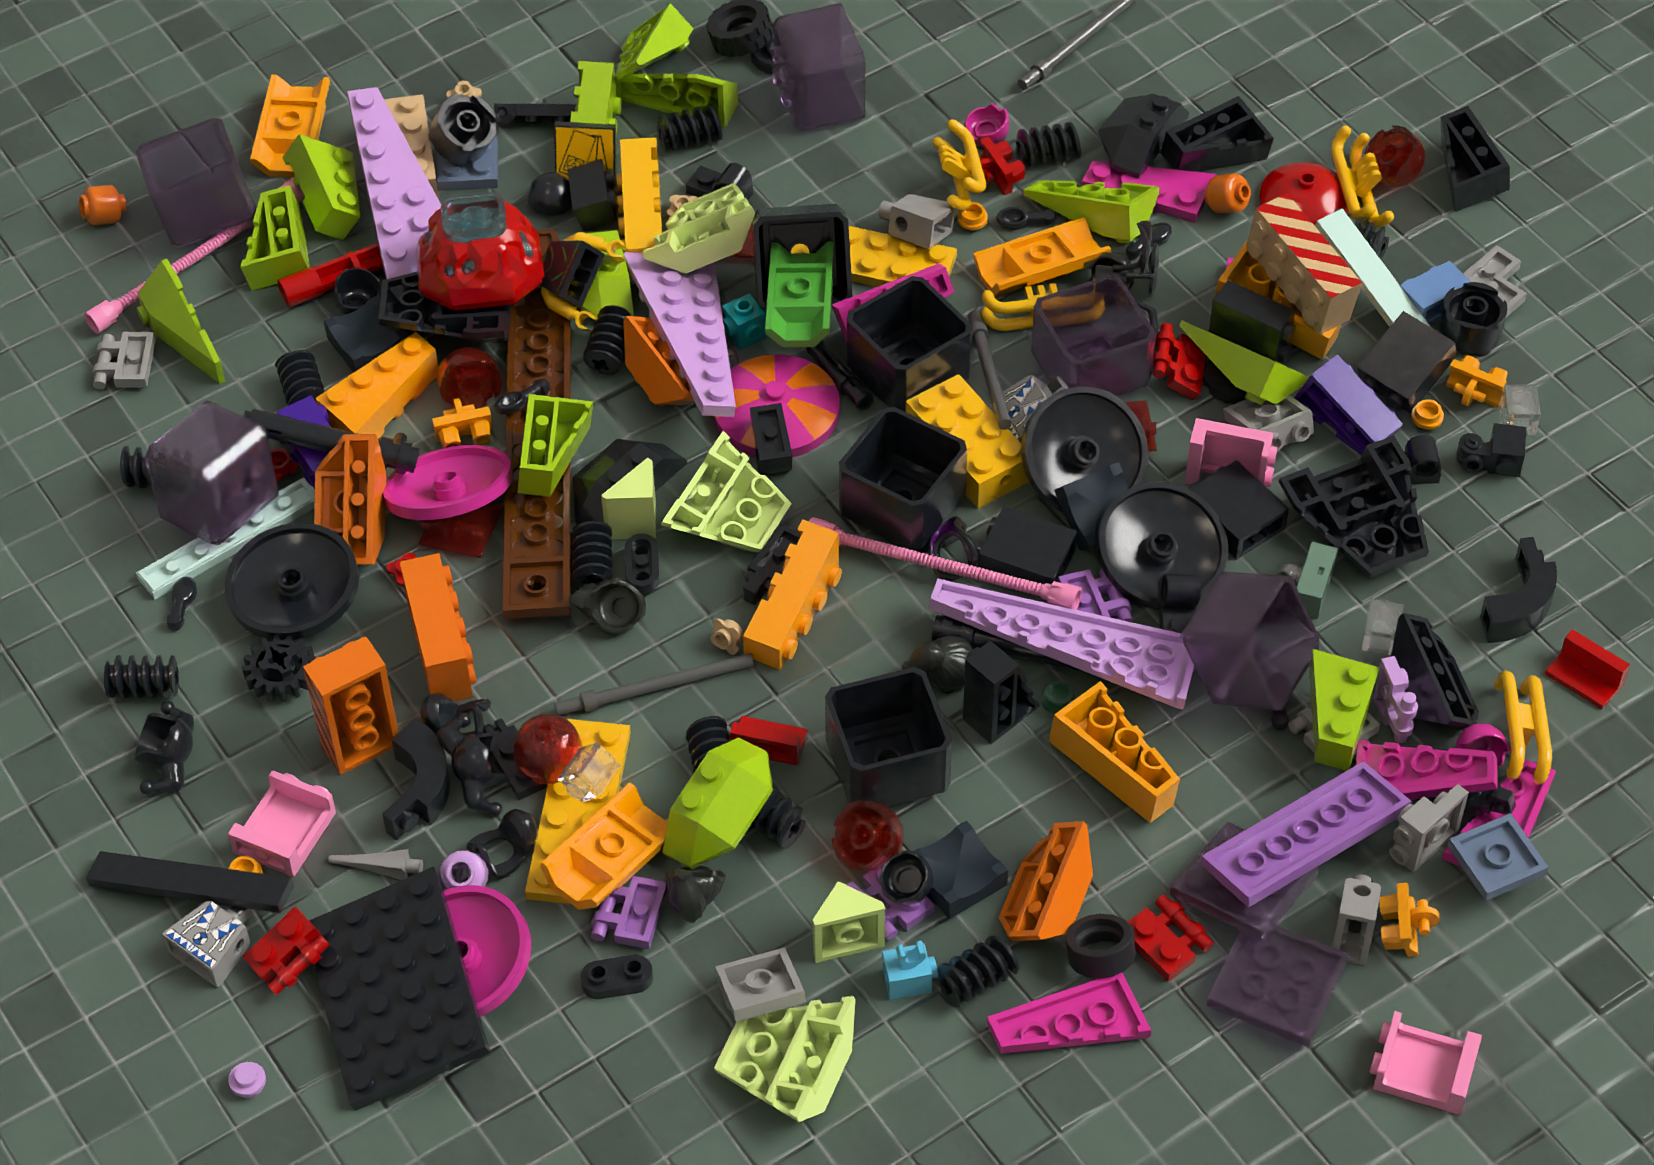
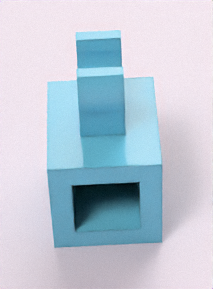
[882,941,938,1000]

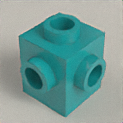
[722,293,766,350]

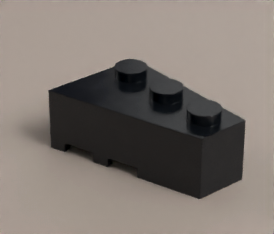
[1160,96,1274,172]
[1441,106,1510,212]

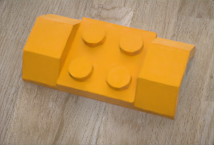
[250,75,330,178]
[973,217,1111,297]
[540,782,668,910]

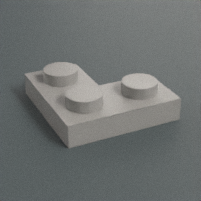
[1463,245,1527,318]

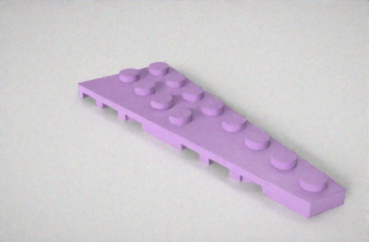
[347,87,469,279]
[623,252,736,417]
[929,579,1201,710]

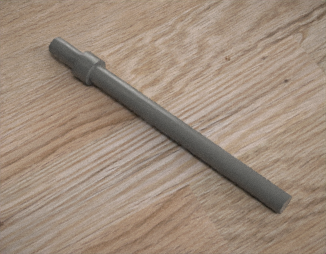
[1018,0,1137,90]
[967,310,1011,430]
[554,653,754,716]

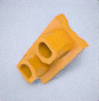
[1446,355,1508,408]
[432,398,492,449]
[1379,882,1439,957]

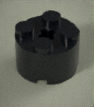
[428,94,497,166]
[1439,282,1507,357]

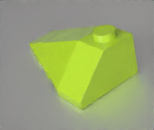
[616,3,693,80]
[615,74,738,128]
[1023,180,1159,243]
[136,258,225,384]
[1179,320,1309,405]

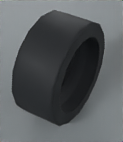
[1065,913,1136,978]

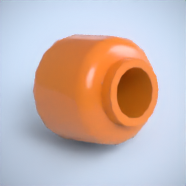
[1204,173,1251,214]
[79,185,126,226]

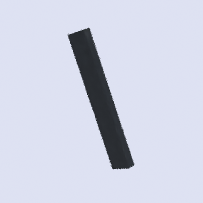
[85,851,294,913]

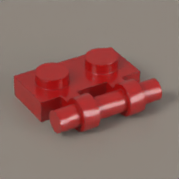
[1151,323,1206,400]
[1128,894,1214,982]
[242,906,330,995]

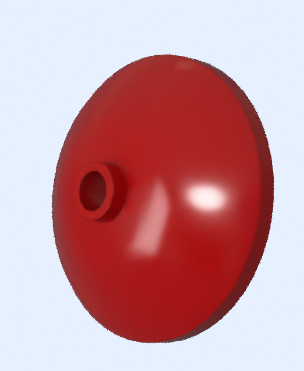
[1259,162,1348,226]

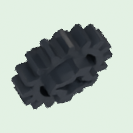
[242,636,316,702]

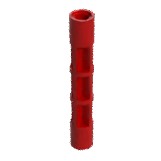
[277,237,470,308]

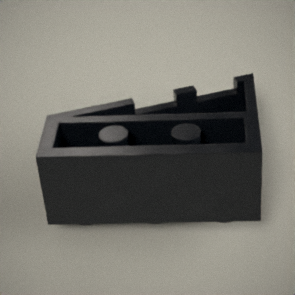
[963,641,1040,744]

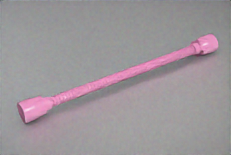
[84,176,305,334]
[809,517,1082,610]

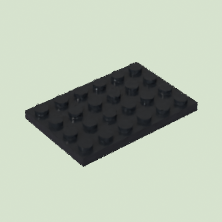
[309,867,491,1111]

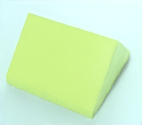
[601,458,656,540]
[813,881,885,963]

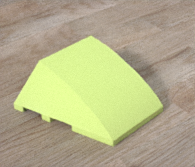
[642,183,755,274]
[661,431,792,553]
[714,996,855,1122]

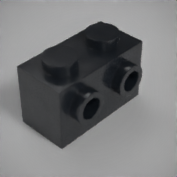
[568,159,620,231]

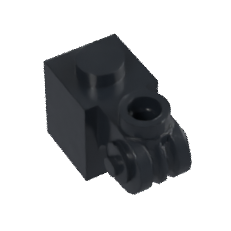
[1456,423,1527,477]

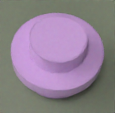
[228,1062,266,1098]

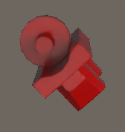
[979,137,1025,195]

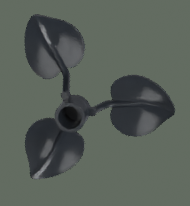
[1094,221,1159,367]

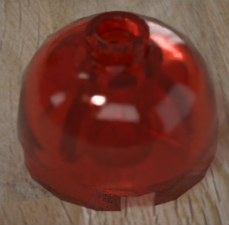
[1364,125,1426,188]
[437,347,502,409]
[513,713,583,784]
[832,800,904,871]

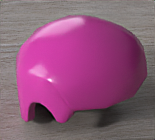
[964,103,1010,147]
[1455,723,1511,767]

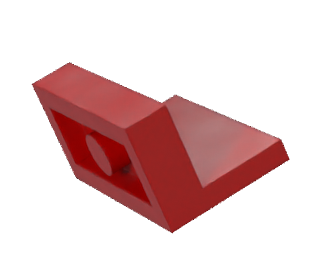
[1544,629,1630,709]
[730,716,808,766]

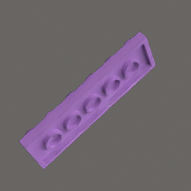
[1201,761,1412,908]

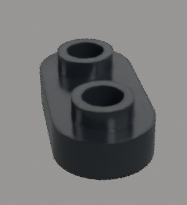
[625,534,659,594]
[580,955,653,999]

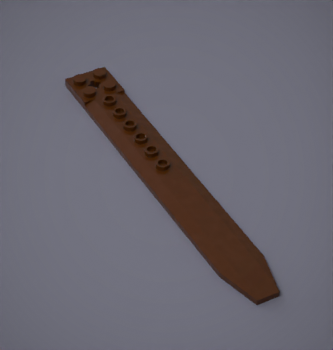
[502,229,571,619]

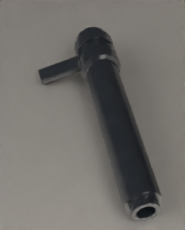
[241,409,420,475]
[931,615,1083,671]

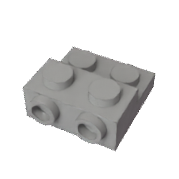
[1223,395,1314,452]
[1389,784,1469,873]
[715,947,806,1022]

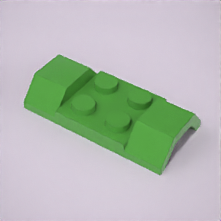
[765,242,834,347]

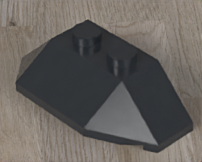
[1099,94,1189,178]
[573,439,687,525]
[1390,613,1479,728]

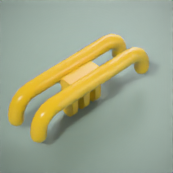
[932,119,986,211]
[1331,126,1394,228]
[981,278,1105,331]
[1494,670,1552,784]

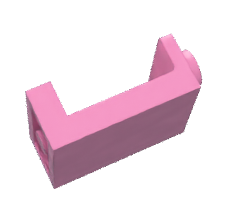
[1185,418,1278,487]
[228,770,336,877]
[1370,1011,1482,1115]

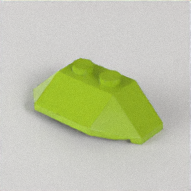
[578,230,634,317]
[662,737,773,869]

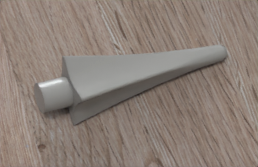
[328,849,423,880]

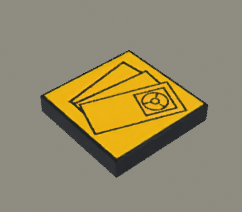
[554,122,617,181]

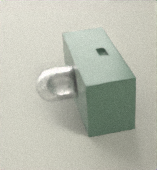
[1279,542,1338,619]

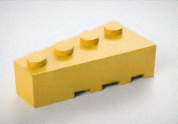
[616,137,662,269]

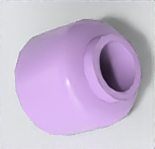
[440,851,488,890]

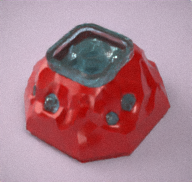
[416,193,545,311]

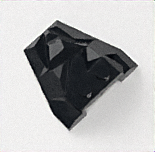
[378,260,512,343]
[1278,435,1429,578]

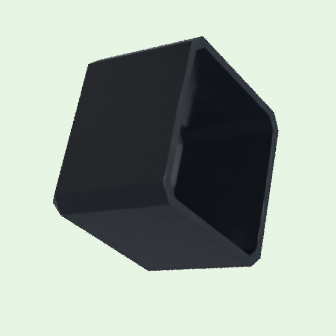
[752,204,853,310]
[847,276,972,412]
[839,407,967,550]
[825,667,952,813]

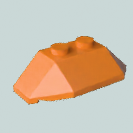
[624,316,695,406]
[314,434,386,565]
[998,821,1093,941]

